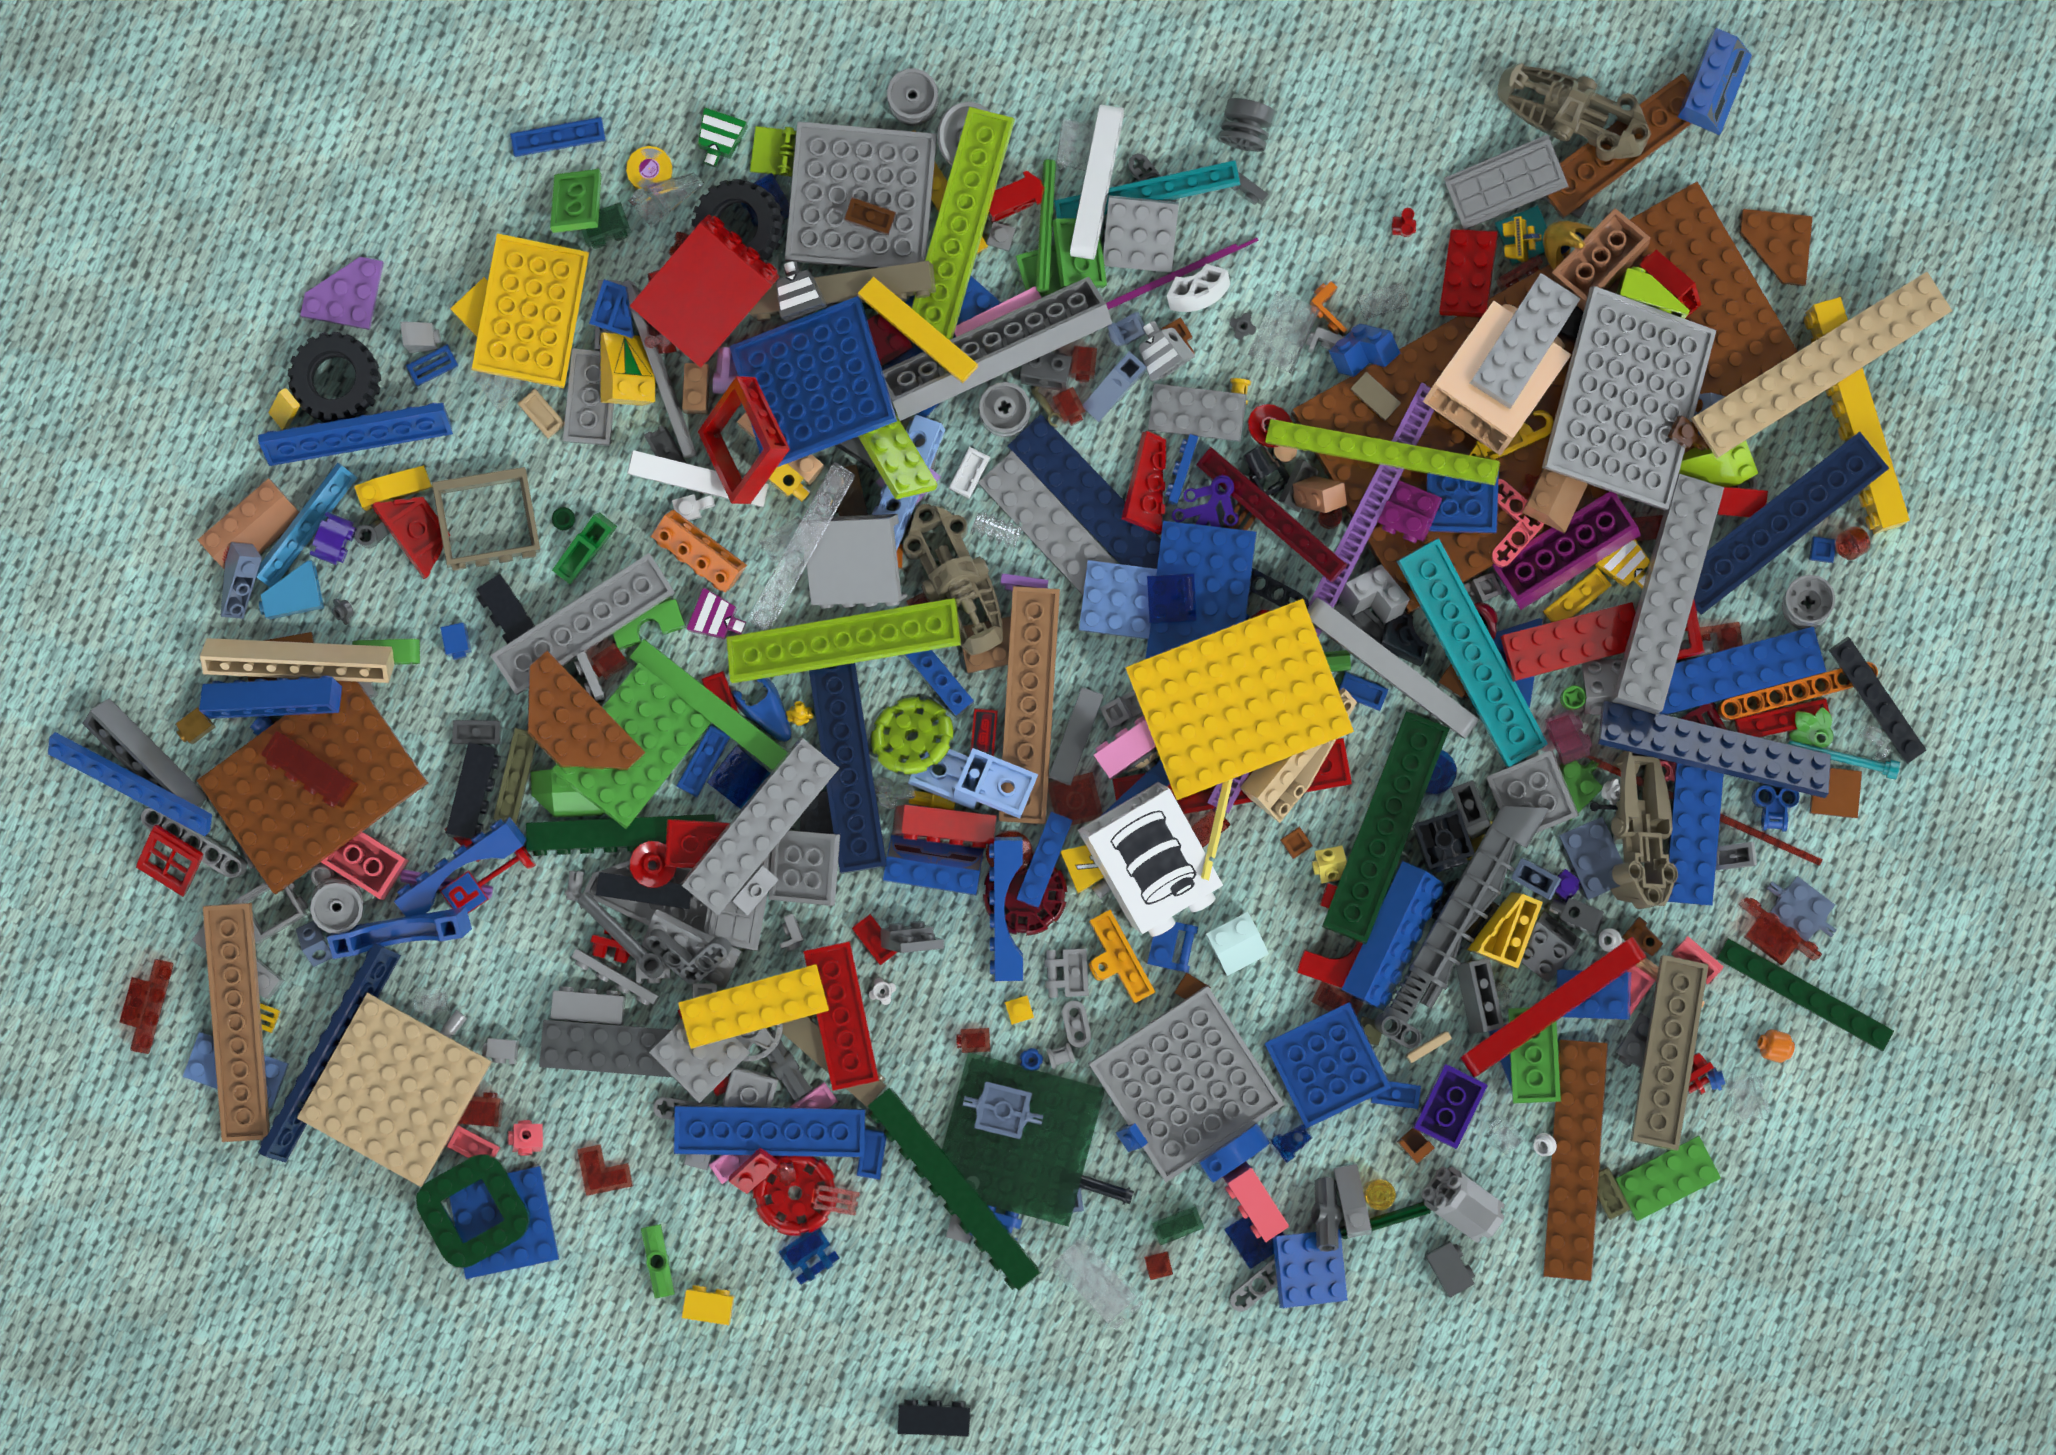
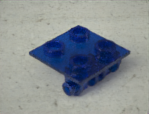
[707,746,770,809]
[1224,1217,1284,1269]

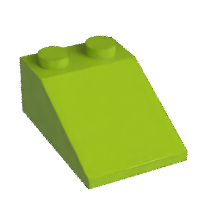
[1616,267,1690,319]
[1678,440,1758,487]

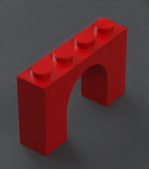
[1296,883,1363,988]

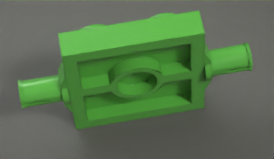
[1559,755,1603,822]

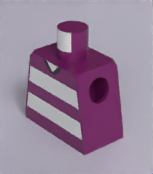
[687,588,746,639]

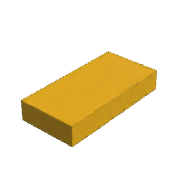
[268,388,300,430]

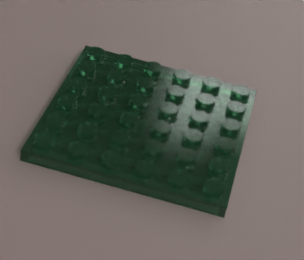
[942,1052,1105,1227]

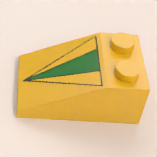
[601,332,655,406]

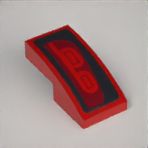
[970,708,998,756]

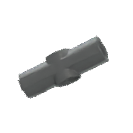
[760,1030,812,1101]
[1311,1177,1342,1252]

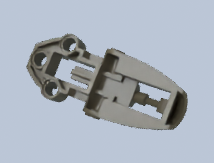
[1497,63,1651,161]
[903,504,1003,655]
[1610,750,1678,910]

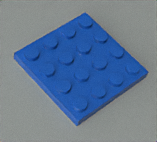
[1265,1002,1392,1129]
[449,1166,559,1279]

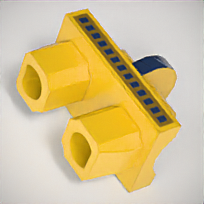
[1503,216,1542,262]

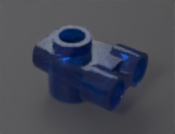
[1271,1124,1313,1163]

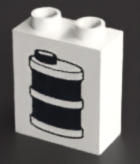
[1078,782,1223,937]

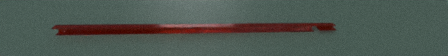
[1578,751,1823,866]

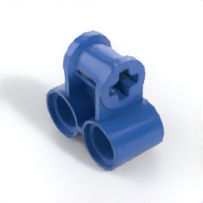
[1751,785,1800,832]

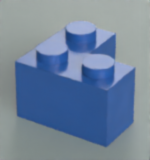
[1329,323,1400,377]

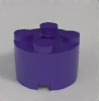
[309,512,357,565]

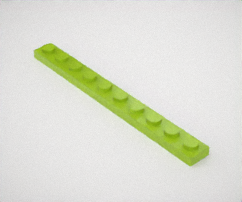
[1265,419,1500,486]

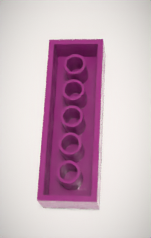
[1493,491,1641,610]

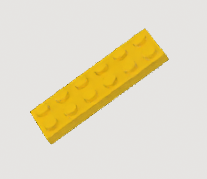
[678,965,829,1049]

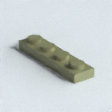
[493,728,537,825]

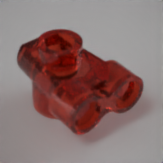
[644,331,677,354]

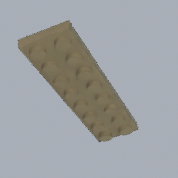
[1630,955,1708,1151]

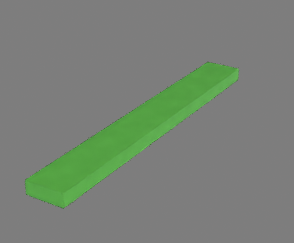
[630,639,788,770]

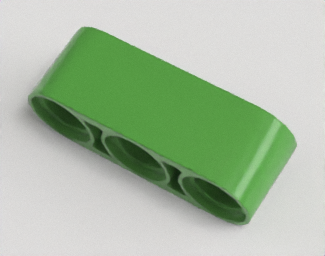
[352,639,420,665]

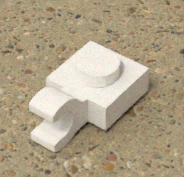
[672,494,715,521]

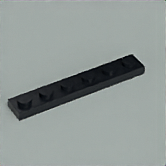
[1828,637,1927,764]

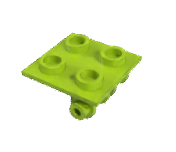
[750,126,797,177]

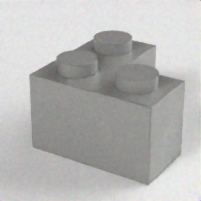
[1338,564,1410,624]

